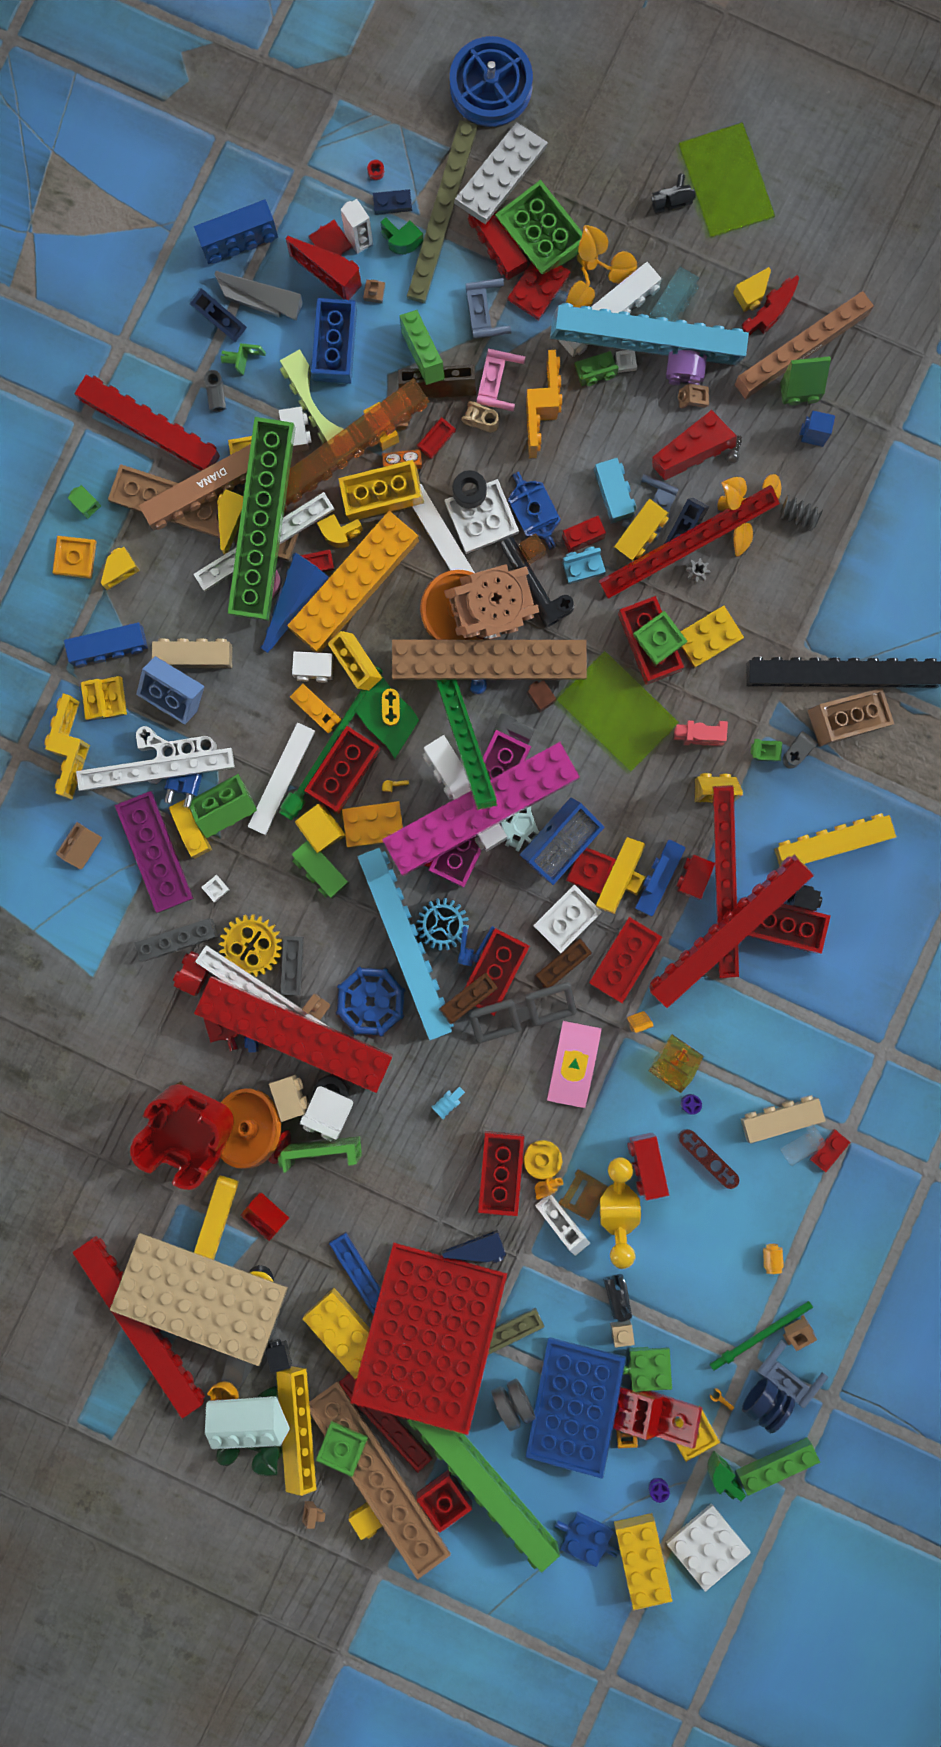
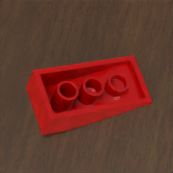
[285,236,362,300]

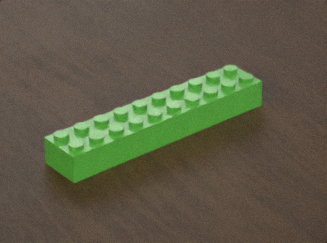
[228,417,296,621]
[408,1419,560,1573]

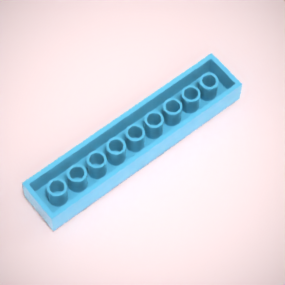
[550,303,749,366]
[358,848,454,1040]

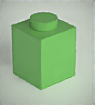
[67,485,101,519]

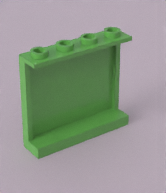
[278,1136,362,1173]

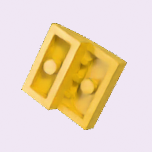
[81,676,127,720]

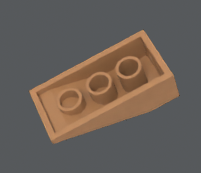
[807,688,894,747]

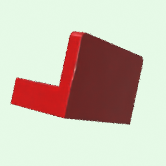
[240,1192,289,1241]

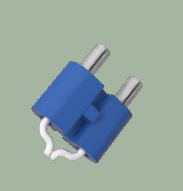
[164,773,203,808]

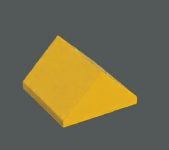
[295,804,345,853]

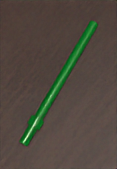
[709,1301,813,1371]

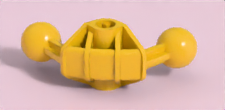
[600,1157,641,1269]

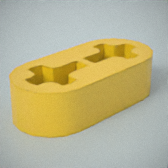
[382,688,400,726]

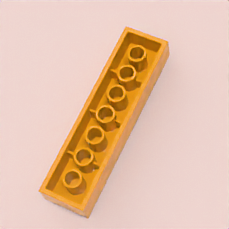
[287,511,419,653]

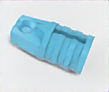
[431,1087,465,1119]

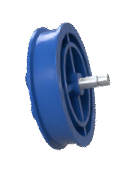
[450,36,533,127]

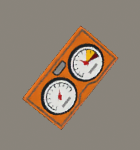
[382,449,422,469]

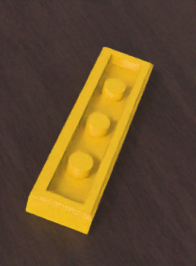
[596,837,645,914]

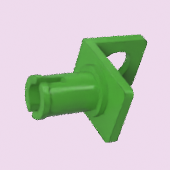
[221,343,266,375]

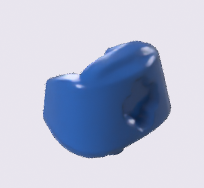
[470,680,487,694]

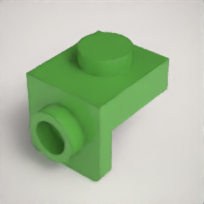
[751,739,782,761]

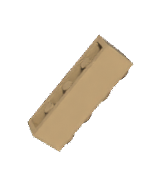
[152,638,232,668]
[740,1095,826,1143]

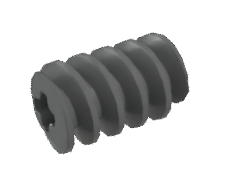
[779,494,823,531]

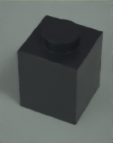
[265,1339,292,1373]

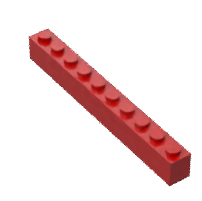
[649,854,814,1008]
[72,1236,205,1419]

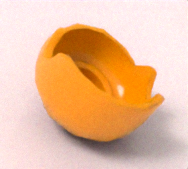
[207,1381,239,1401]

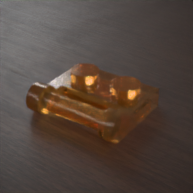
[558,1169,608,1221]

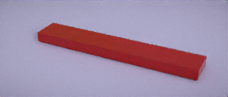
[339,1373,432,1473]

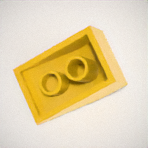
[695,773,743,802]

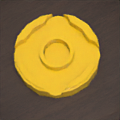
[523,1140,562,1180]

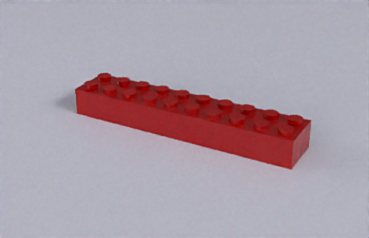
[194,976,393,1093]

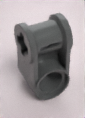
[783,731,818,768]

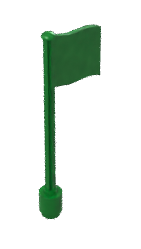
[279,666,419,821]

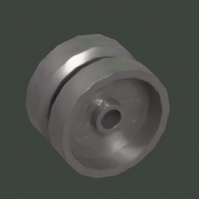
[491,1378,536,1432]

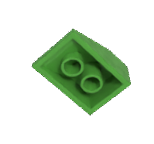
[780,356,831,406]

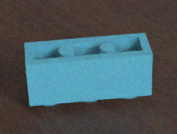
[594,458,636,524]

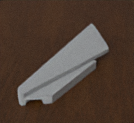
[215,271,303,320]

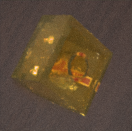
[648,1034,704,1093]

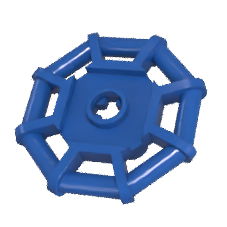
[336,966,406,1037]

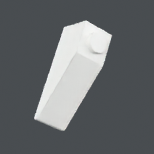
[535,1195,590,1256]

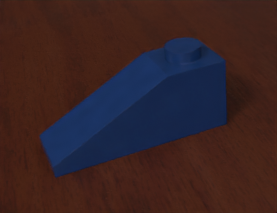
[188,288,247,342]
[664,498,709,544]
[442,1230,506,1263]

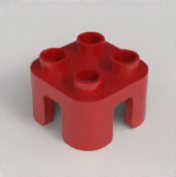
[130,1084,234,1190]

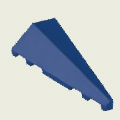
[260,552,329,653]

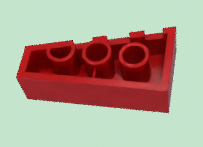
[652,410,737,480]

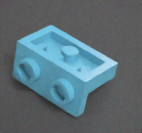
[562,547,606,584]

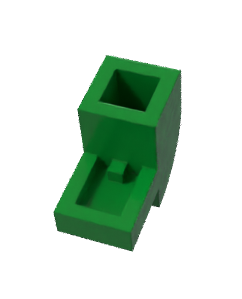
[380,217,423,255]

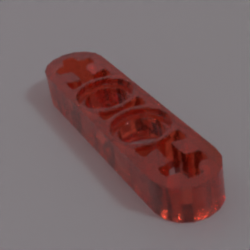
[678,1129,739,1189]

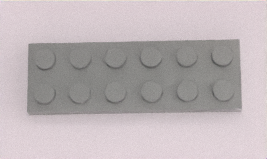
[454,122,548,224]

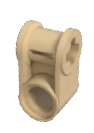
[461,401,499,433]

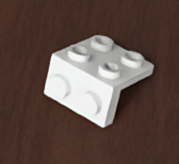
[300,1086,353,1141]

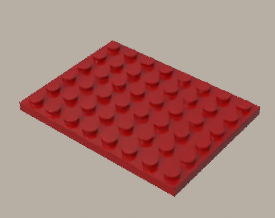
[350,1242,507,1435]

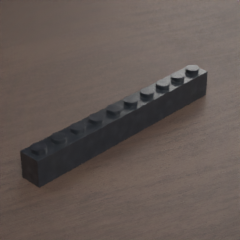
[746,657,941,688]

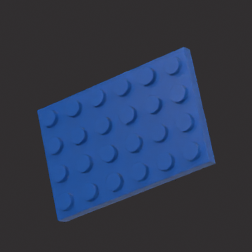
[526,1337,626,1479]

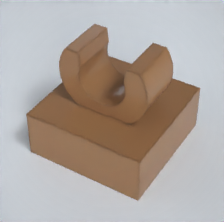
[363,279,385,303]
[302,1501,325,1529]

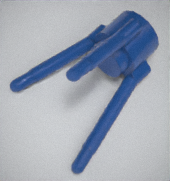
[457,926,495,966]

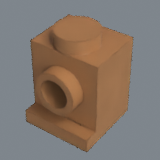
[783,1315,817,1351]

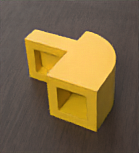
[317,514,363,548]

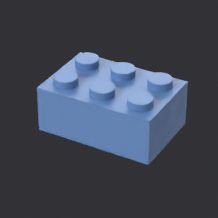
[136,656,205,724]

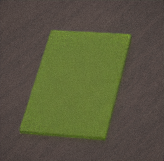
[678,122,775,238]
[557,651,679,772]

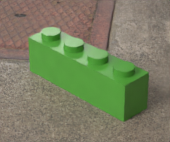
[399,310,444,385]
[736,1437,821,1496]

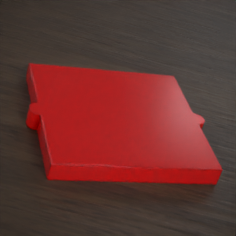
[309,219,353,256]

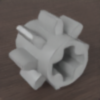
[686,558,711,584]

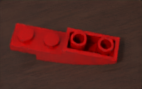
[741,275,799,336]

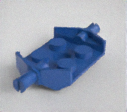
[508,471,561,550]

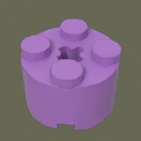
[666,350,707,385]

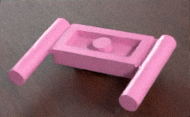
[476,349,526,411]

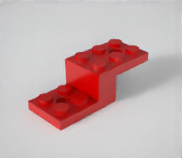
[613,1387,703,1449]

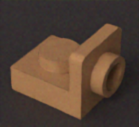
[678,383,709,408]
[302,994,331,1020]

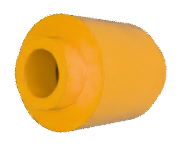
[763,1243,784,1274]

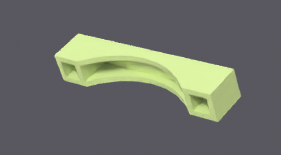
[280,349,358,464]

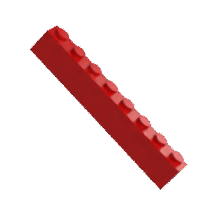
[74,374,220,471]

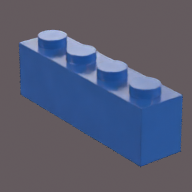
[64,622,148,667]

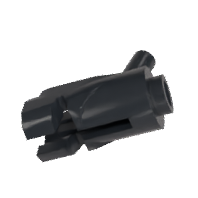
[651,174,696,214]
[604,1274,632,1322]

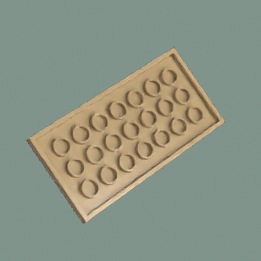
[110,1233,288,1366]

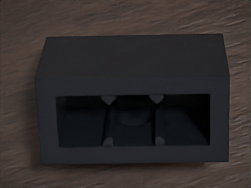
[787,885,823,911]

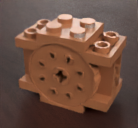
[444,564,539,640]

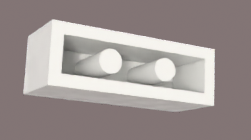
[341,199,373,254]

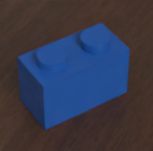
[799,411,835,447]

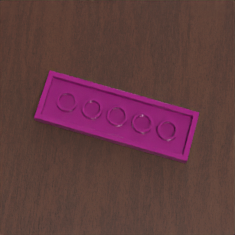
[115,791,194,913]

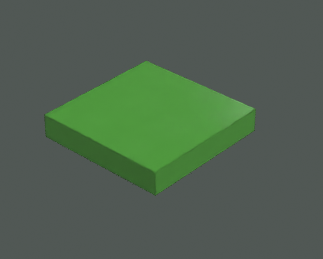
[633,611,688,665]
[316,1421,368,1477]

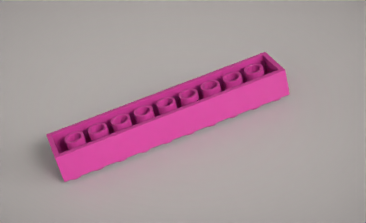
[382,742,580,876]

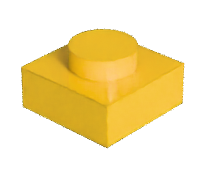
[626,871,646,895]

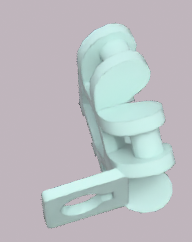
[499,806,539,852]

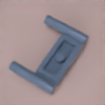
[466,278,511,339]
[621,474,679,540]
[757,1339,828,1409]

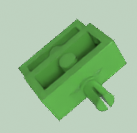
[623,1347,672,1392]

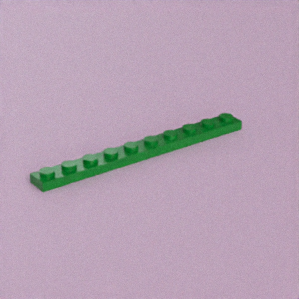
[435,680,497,810]

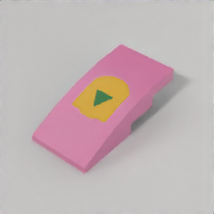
[547,1021,601,1108]

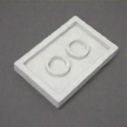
[533,884,602,953]

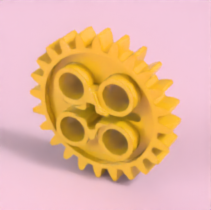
[219,914,283,977]

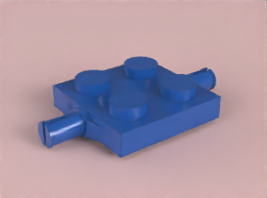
[554,1511,619,1567]

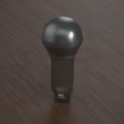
[726,435,742,464]

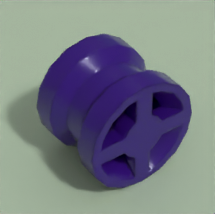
[681,1094,702,1115]
[648,1478,670,1503]

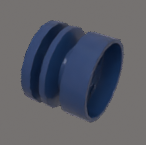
[742,1377,795,1434]

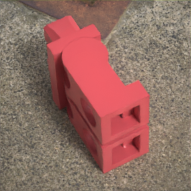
[674,720,728,746]

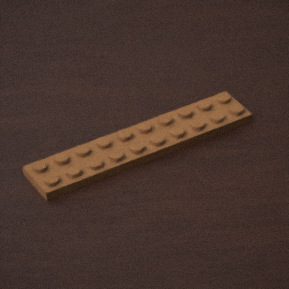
[108,464,299,561]
[392,640,587,680]
[309,1381,451,1580]

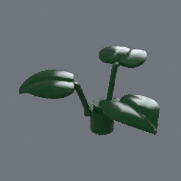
[216,1386,283,1476]

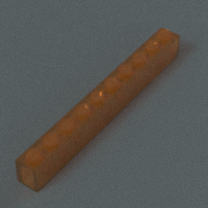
[284,378,430,512]

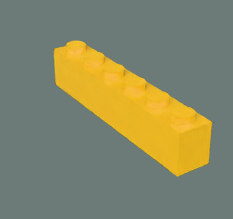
[774,813,896,867]
[276,1366,316,1496]

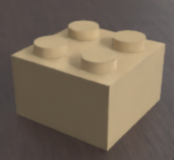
[269,1074,309,1122]

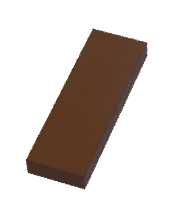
[535,938,592,988]
[439,973,498,1025]

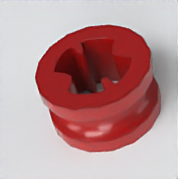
[367,160,385,181]

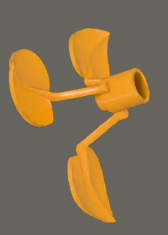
[566,225,638,308]
[717,474,781,557]

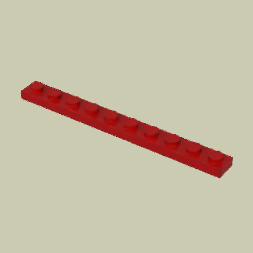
[599,485,780,599]
[713,785,739,978]

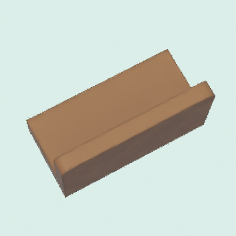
[56,822,102,869]

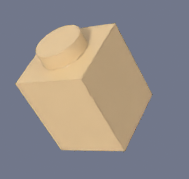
[610,1320,635,1348]

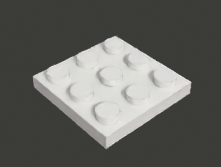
[445,479,519,554]
[666,1503,751,1592]

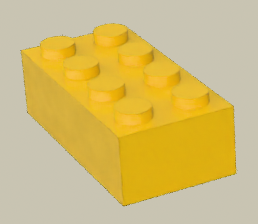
[338,460,424,521]
[302,1288,370,1379]
[614,1513,673,1610]

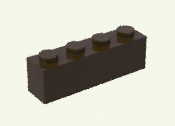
[398,364,476,400]

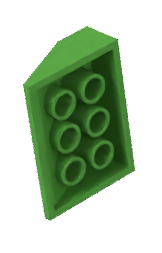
[495,180,583,274]

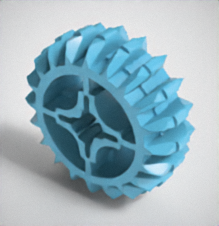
[417,898,469,951]

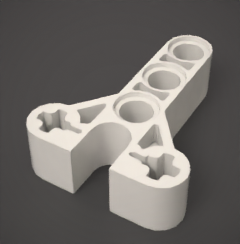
[136,726,217,784]

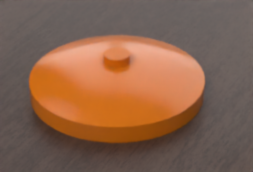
[420,570,484,640]
[221,1089,281,1169]

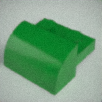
[707,1451,746,1502]

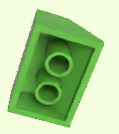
[190,774,257,838]

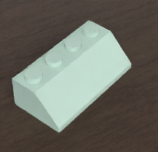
[205,1397,290,1449]

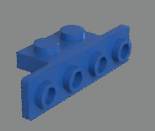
[635,840,686,916]

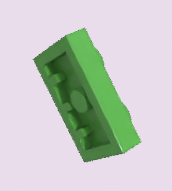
[574,351,619,386]

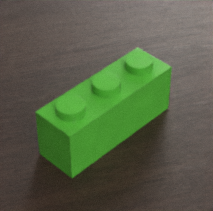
[292,840,349,898]

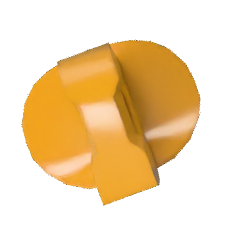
[535,1178,564,1200]

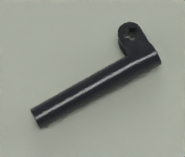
[500,537,574,628]

